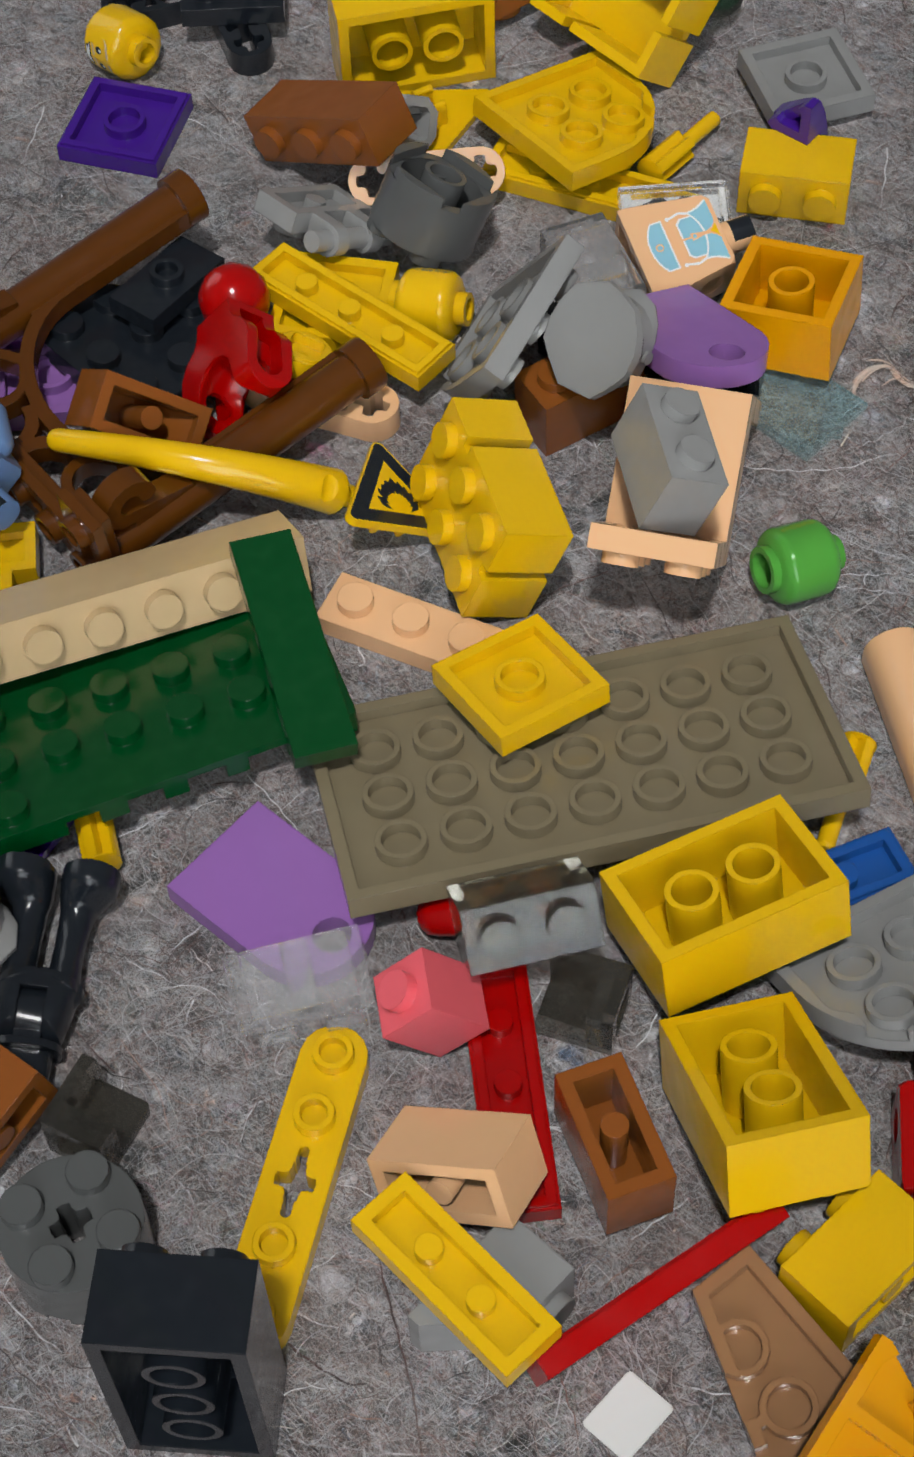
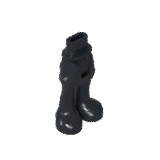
[0,852,122,1081]

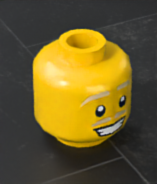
[84,3,161,80]

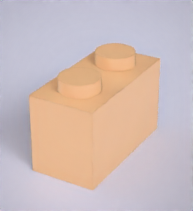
[366,1105,548,1229]

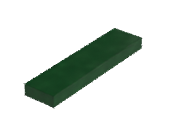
[229,529,358,769]

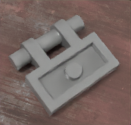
[254,184,392,257]

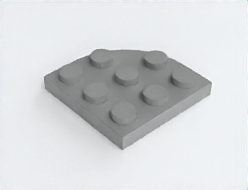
[441,233,585,399]
[764,874,914,1051]

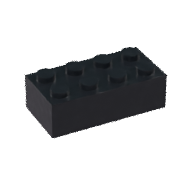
[81,1242,287,1457]

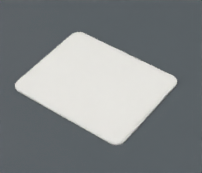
[583,1371,673,1457]

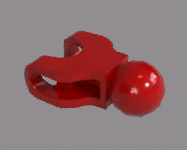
[182,262,292,440]

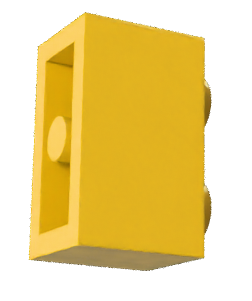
[736,127,857,225]
[776,1169,914,1352]

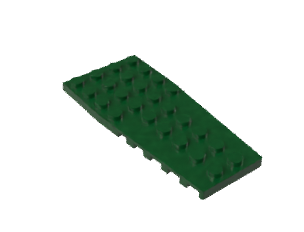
[0,611,359,856]

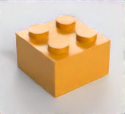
[720,235,864,381]

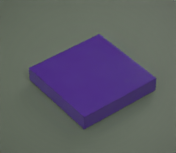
[57,76,194,178]

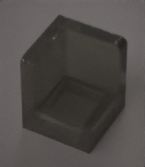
[535,944,633,1055]
[38,1053,150,1166]

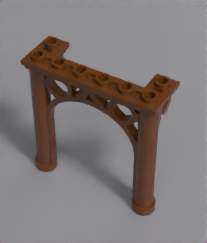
[0,169,388,568]

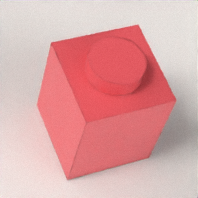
[373,947,490,1057]

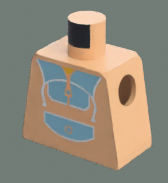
[614,195,756,298]

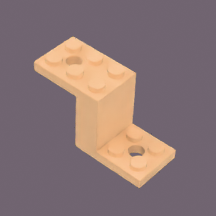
[587,375,762,579]

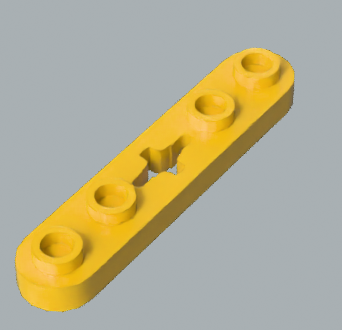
[237,1025,369,1349]

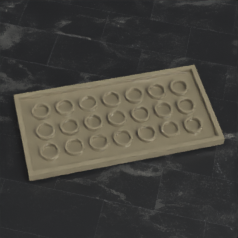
[312,615,871,919]

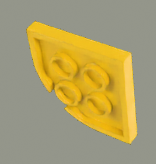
[473,50,655,192]

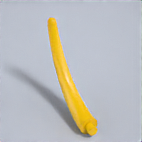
[46,428,355,515]

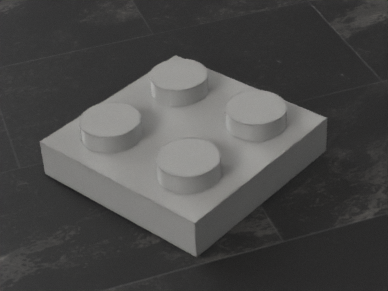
[737,27,876,129]

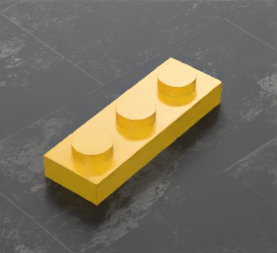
[350,1171,562,1388]

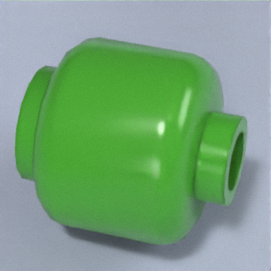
[749,519,846,605]

